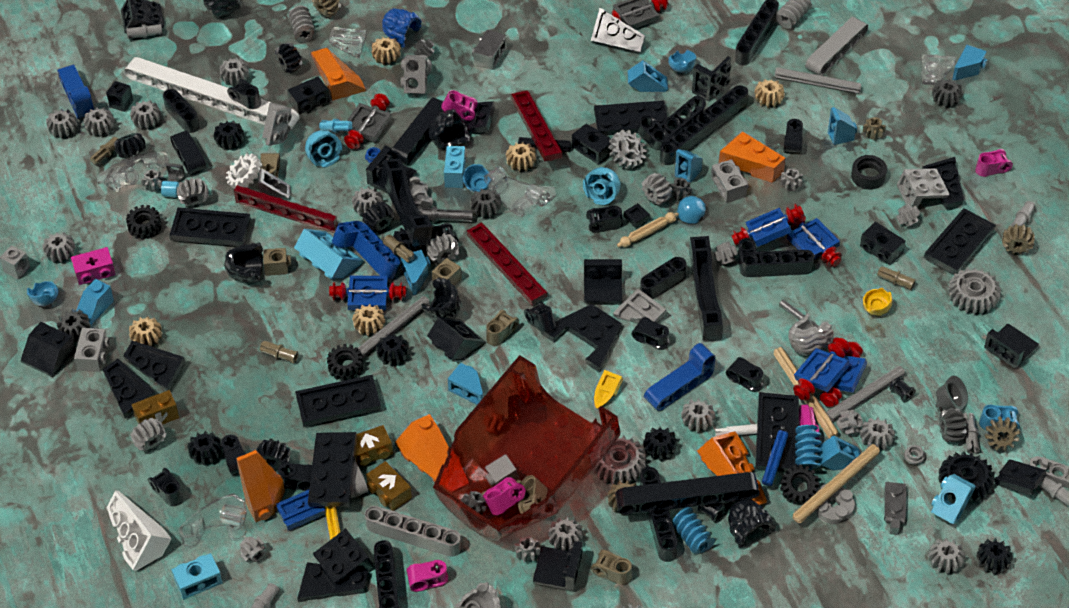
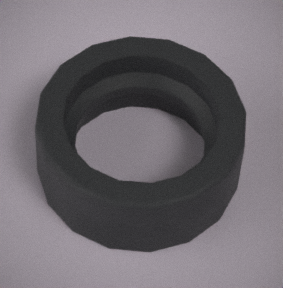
[851,155,887,190]

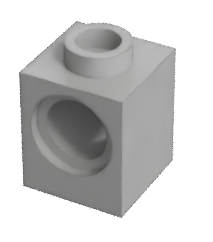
[0,245,30,279]
[485,454,519,486]

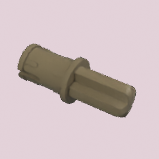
[90,137,118,165]
[383,235,415,262]
[877,266,916,290]
[260,341,299,363]

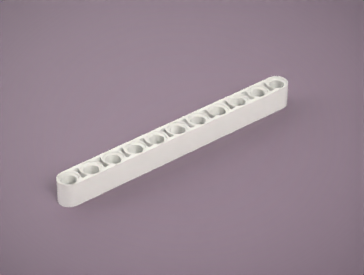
[124,57,300,132]

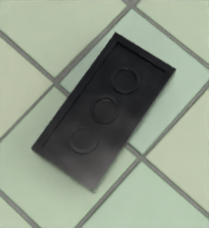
[594,100,669,136]
[169,207,251,246]
[924,208,996,274]
[295,375,381,427]
[755,392,799,472]
[308,432,357,507]

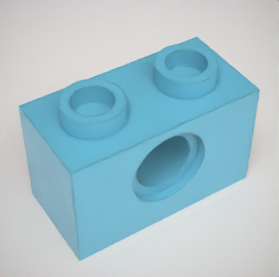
[444,146,466,188]
[931,474,976,524]
[171,553,223,600]

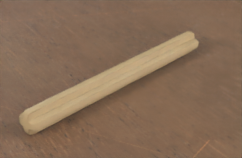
[774,347,838,438]
[792,444,880,523]

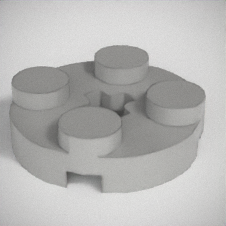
[815,484,855,524]

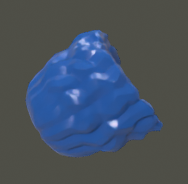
[382,8,422,48]

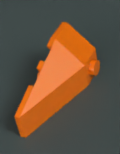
[311,48,366,101]
[395,414,468,494]
[697,431,767,506]
[236,450,285,523]

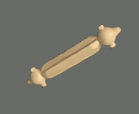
[617,212,679,247]

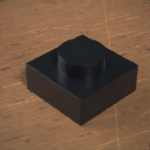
[623,203,650,227]

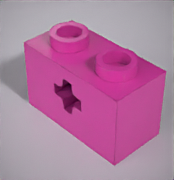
[71,247,116,285]

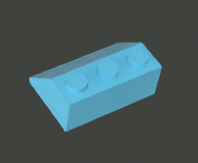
[294,229,364,279]

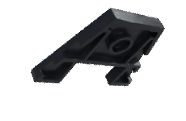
[541,304,622,372]

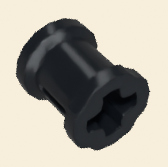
[889,376,916,402]

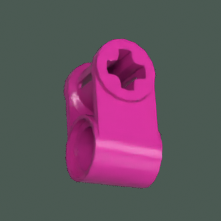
[441,90,478,121]
[975,149,1013,177]
[483,477,526,515]
[406,560,448,592]

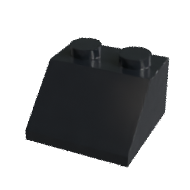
[427,317,485,360]
[21,321,76,378]

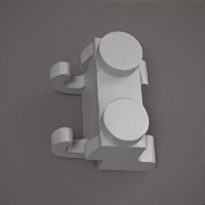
[408,177,433,208]

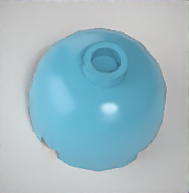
[305,130,342,167]
[583,167,620,205]

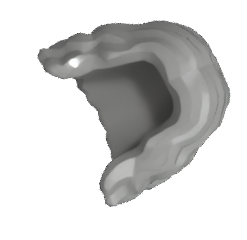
[788,313,834,356]
[455,582,501,608]

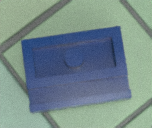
[276,490,326,531]

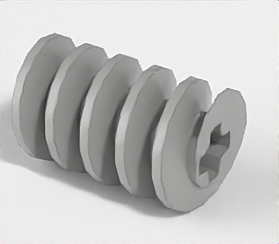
[776,0,812,29]
[288,5,315,43]

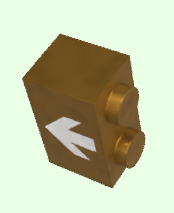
[132,390,179,425]
[355,425,393,467]
[366,461,412,511]

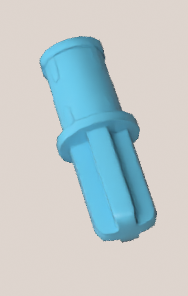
[319,119,352,133]

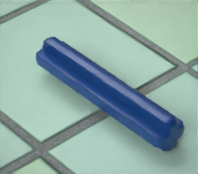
[762,430,788,487]

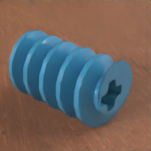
[795,425,821,470]
[672,507,715,554]

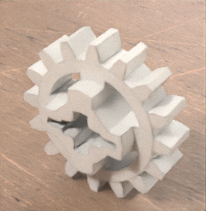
[226,153,262,189]

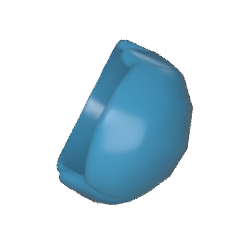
[668,50,697,73]
[463,164,492,193]
[677,196,706,224]
[27,281,59,307]

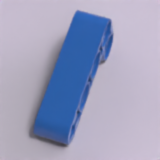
[57,64,94,119]
[332,221,400,280]
[644,343,716,411]

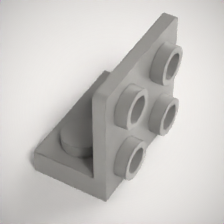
[262,102,292,146]
[897,169,949,208]

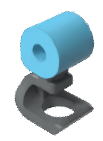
[161,163,185,198]

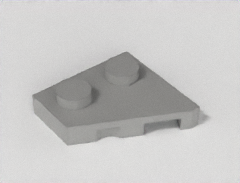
[613,289,667,323]

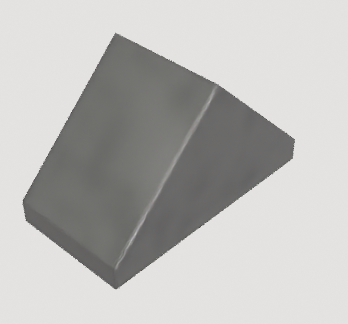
[258,169,290,201]

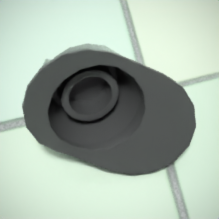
[935,375,968,411]

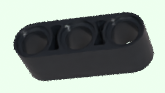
[163,89,199,133]
[170,130,207,175]
[640,257,687,299]

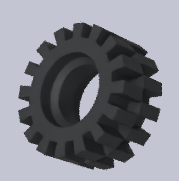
[126,205,162,240]
[327,344,363,381]
[780,465,819,505]

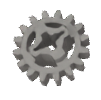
[608,130,647,169]

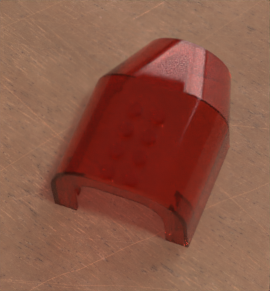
[433,355,621,541]

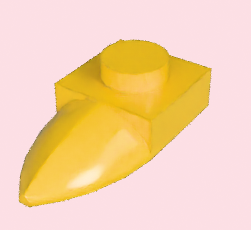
[594,370,623,409]

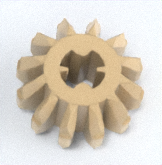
[371,36,401,65]
[754,79,785,108]
[506,142,537,172]
[352,303,385,336]
[129,316,162,347]

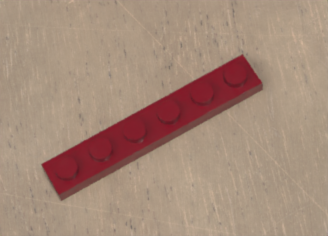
[511,90,562,162]
[234,185,338,233]
[466,222,547,305]

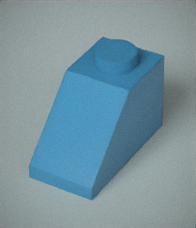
[952,45,988,81]
[628,60,668,92]
[827,107,857,145]
[675,149,703,182]
[400,250,431,295]
[76,279,114,325]
[448,363,483,407]
[817,436,861,470]

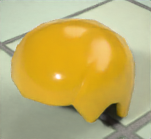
[863,288,892,316]

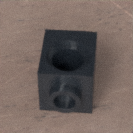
[106,81,134,112]

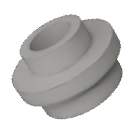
[904,445,925,465]

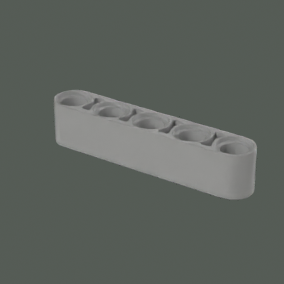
[805,17,869,76]
[365,506,461,557]

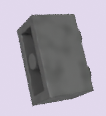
[472,29,507,70]

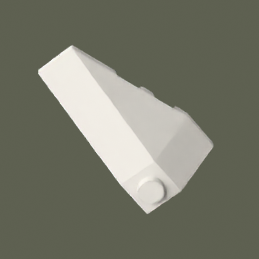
[107,490,172,571]

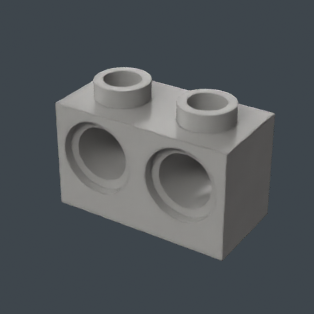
[401,55,428,94]
[711,159,749,203]
[74,328,110,372]

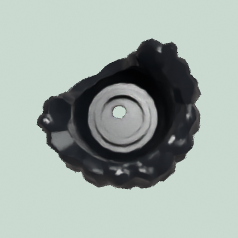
[203,0,241,17]
[429,109,470,148]
[224,242,263,283]
[421,277,461,321]
[728,499,776,548]

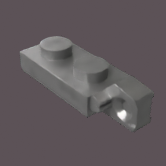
[884,482,906,535]

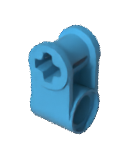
[979,405,1020,430]

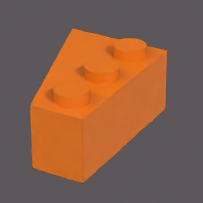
[719,131,785,183]

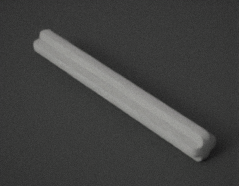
[775,67,861,93]
[358,296,430,358]
[827,366,905,422]

